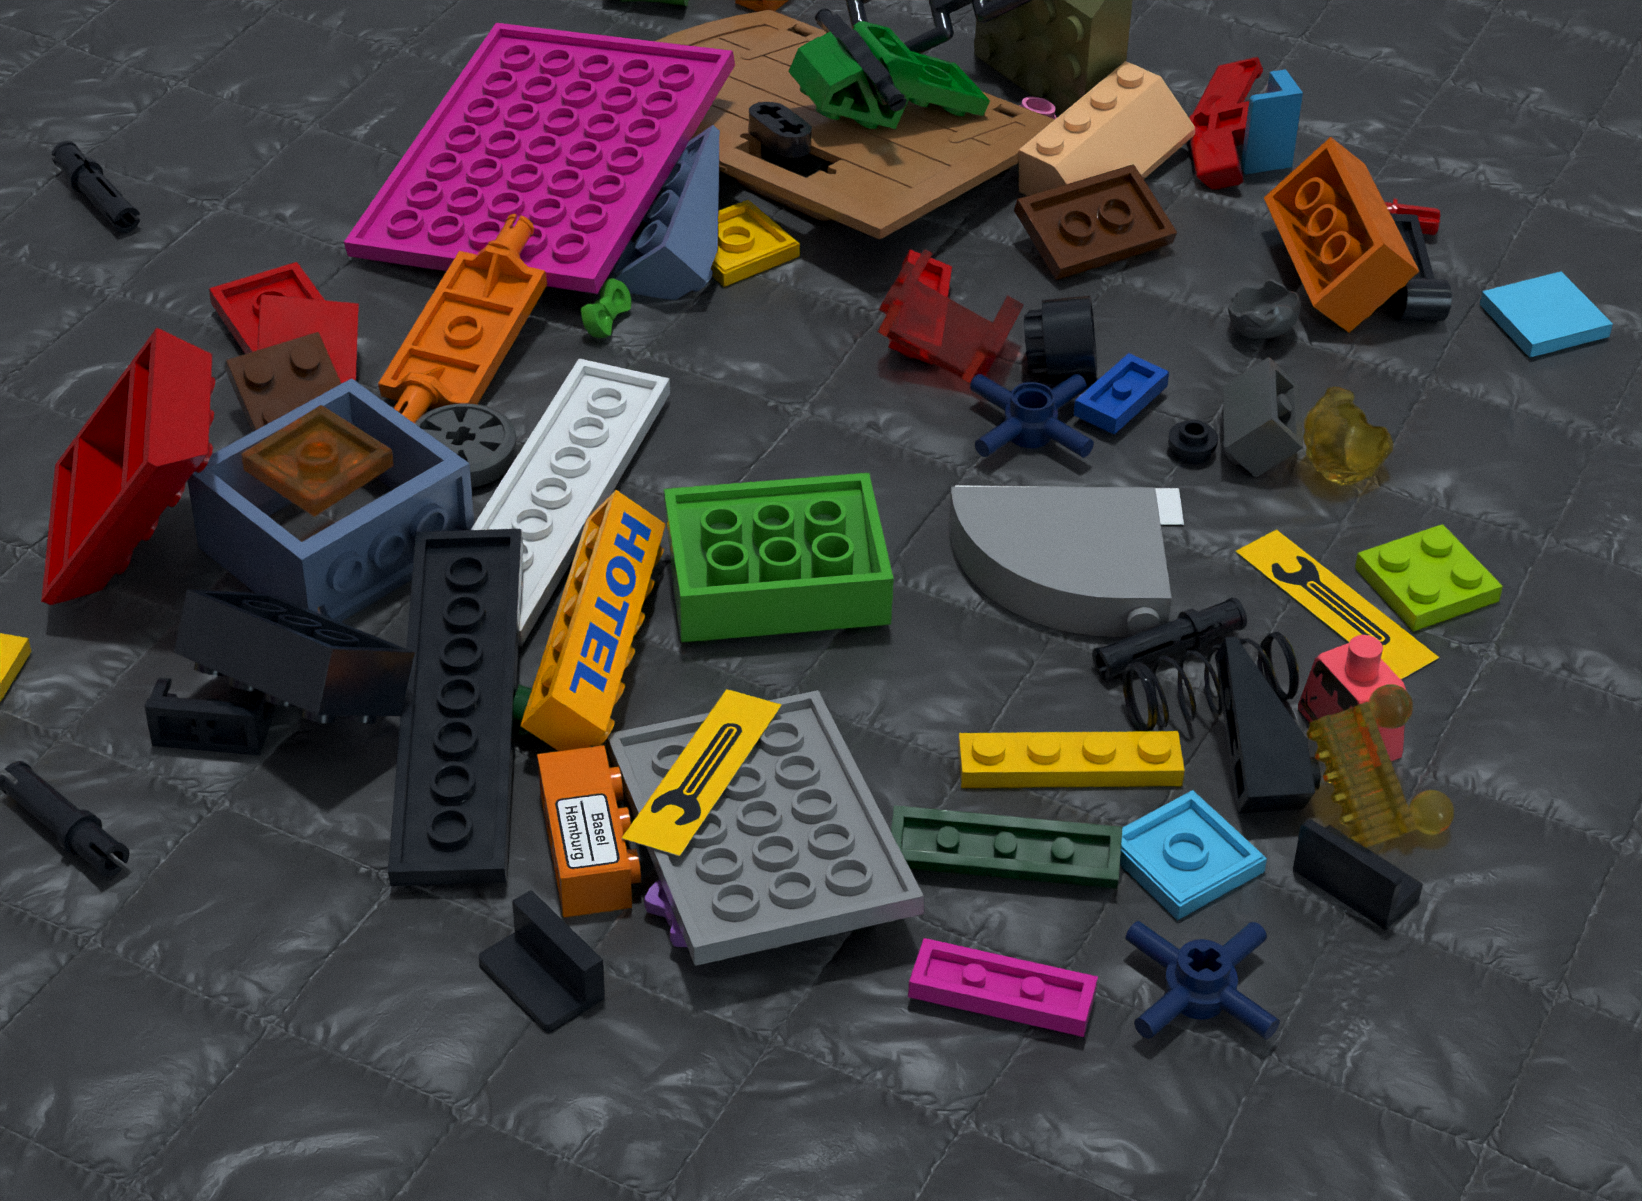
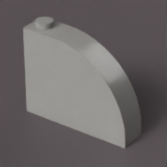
[949,487,1172,637]

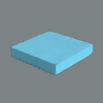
[1480,271,1613,358]
[1120,790,1267,921]

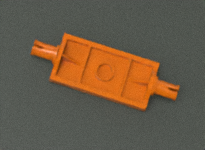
[378,214,548,424]

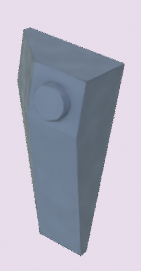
[608,125,720,300]

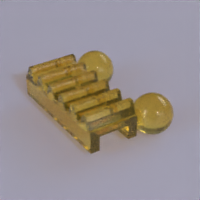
[1306,684,1454,848]

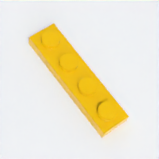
[958,731,1185,788]

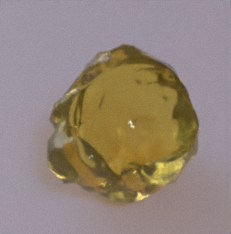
[1303,386,1394,486]

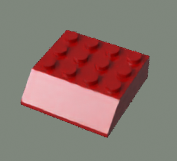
[41,328,216,605]

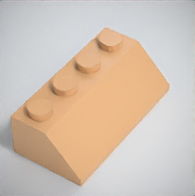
[1019,61,1196,196]

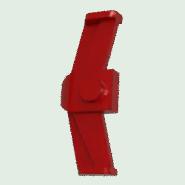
[1189,57,1263,190]

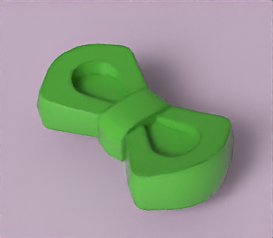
[581,278,631,338]

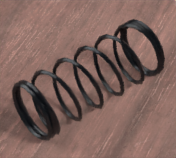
[1123,632,1299,731]

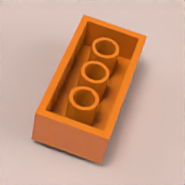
[1264,137,1419,333]

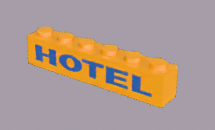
[520,490,666,751]

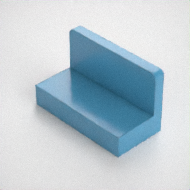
[1241,69,1303,174]

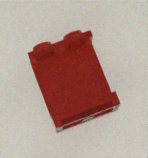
[877,249,1024,384]

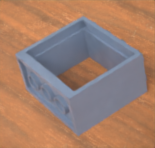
[187,378,474,622]

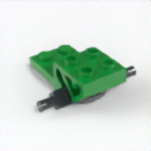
[788,8,990,129]

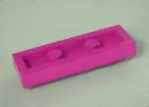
[908,938,1098,1037]

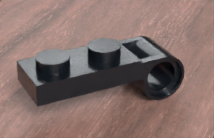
[1389,213,1452,321]

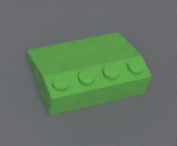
[664,473,894,642]

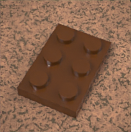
[1014,164,1177,280]

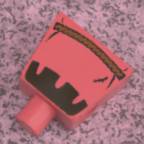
[1298,635,1407,775]

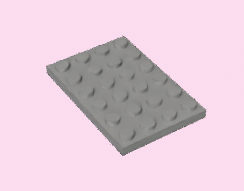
[607,690,924,966]

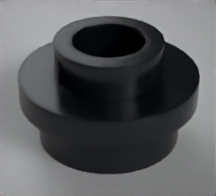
[1168,419,1218,464]

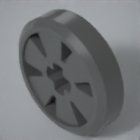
[415,403,517,488]

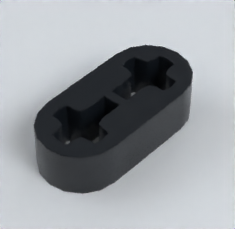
[748,102,812,158]

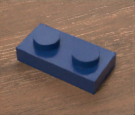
[1074,353,1169,435]

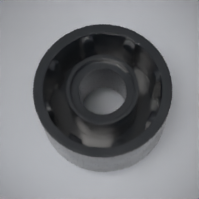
[1024,295,1098,382]

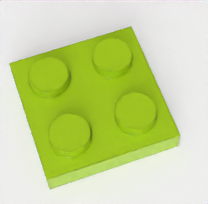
[1355,524,1503,632]

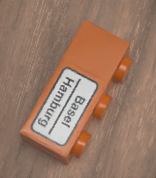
[537,745,641,918]

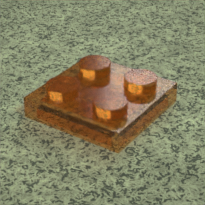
[241,405,394,517]

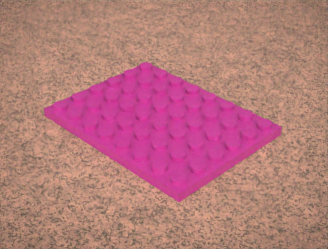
[344,23,735,294]

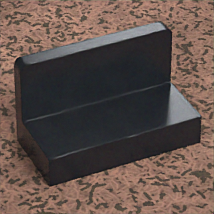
[1293,819,1423,930]
[479,890,605,1032]

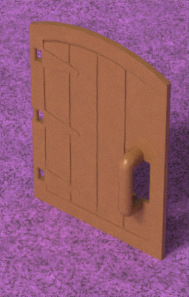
[655,10,1055,239]

